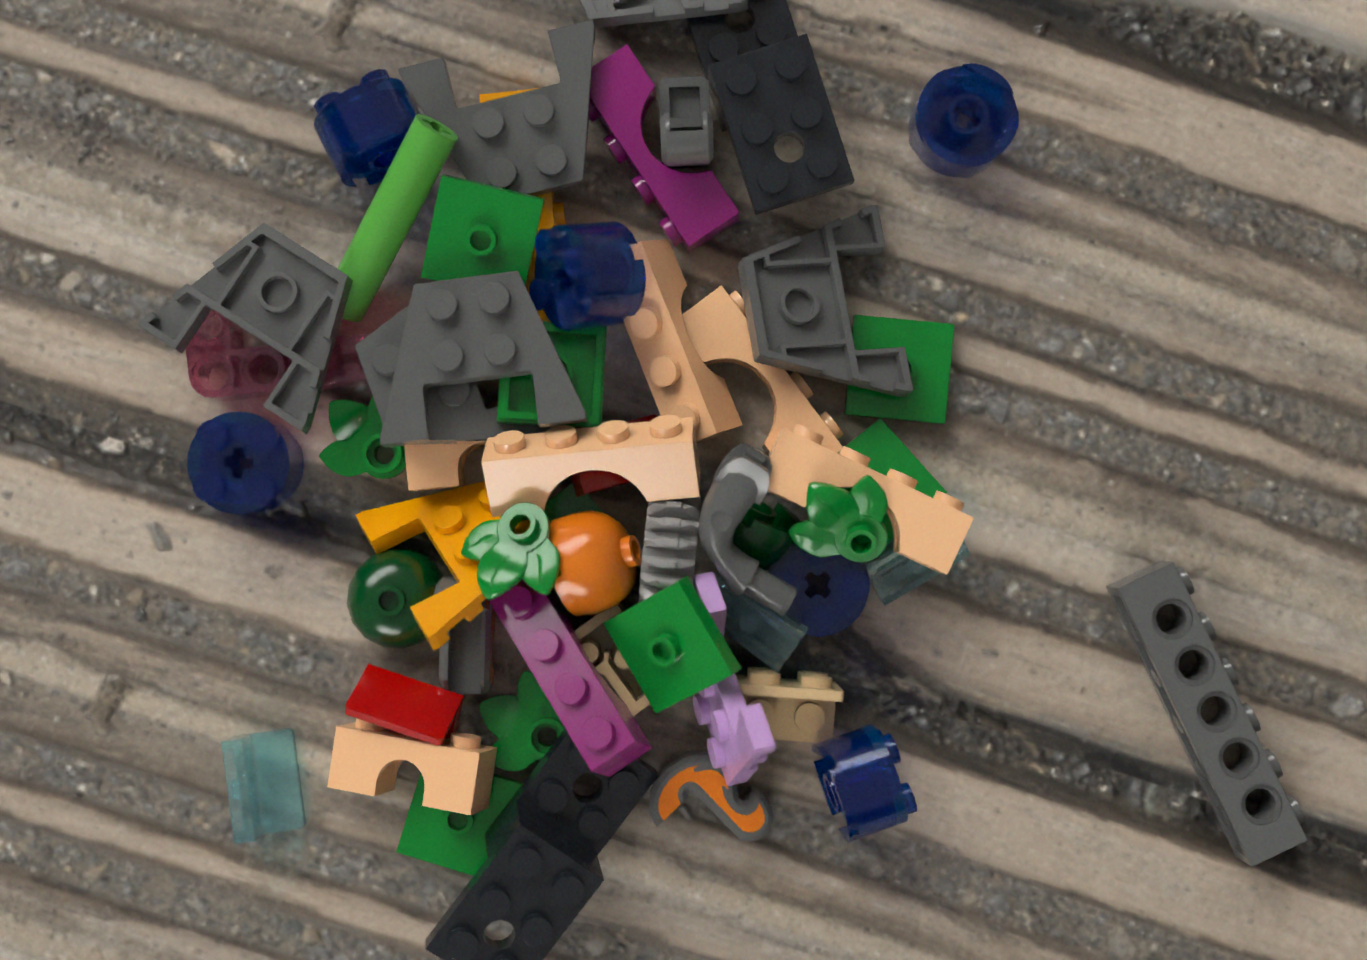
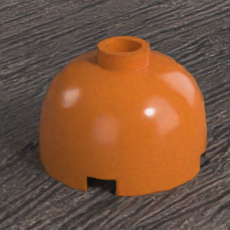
[548,510,642,616]

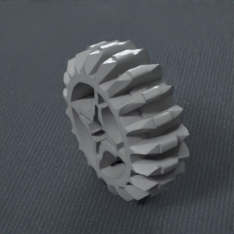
[638,496,701,603]

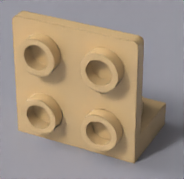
[736,667,844,744]

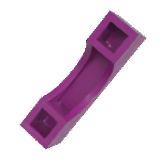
[588,44,740,254]
[489,579,652,777]

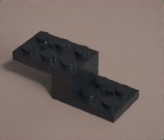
[686,0,855,215]
[425,728,658,960]

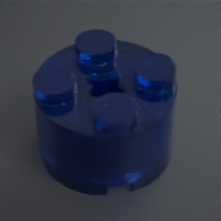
[909,63,1019,178]
[314,69,421,187]
[529,221,646,331]
[187,412,304,514]
[766,543,870,637]
[812,724,917,843]

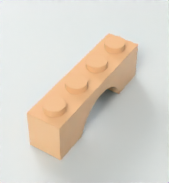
[600,239,743,444]
[682,285,843,455]
[481,415,700,517]
[768,424,974,575]

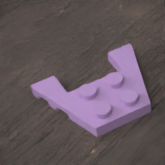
[693,572,776,786]

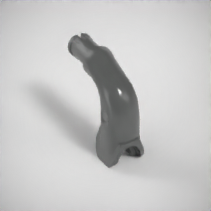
[698,443,797,616]

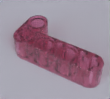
[186,310,368,401]

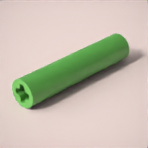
[337,114,458,322]

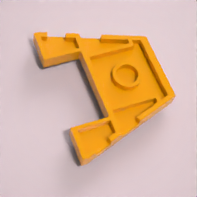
[356,481,530,651]

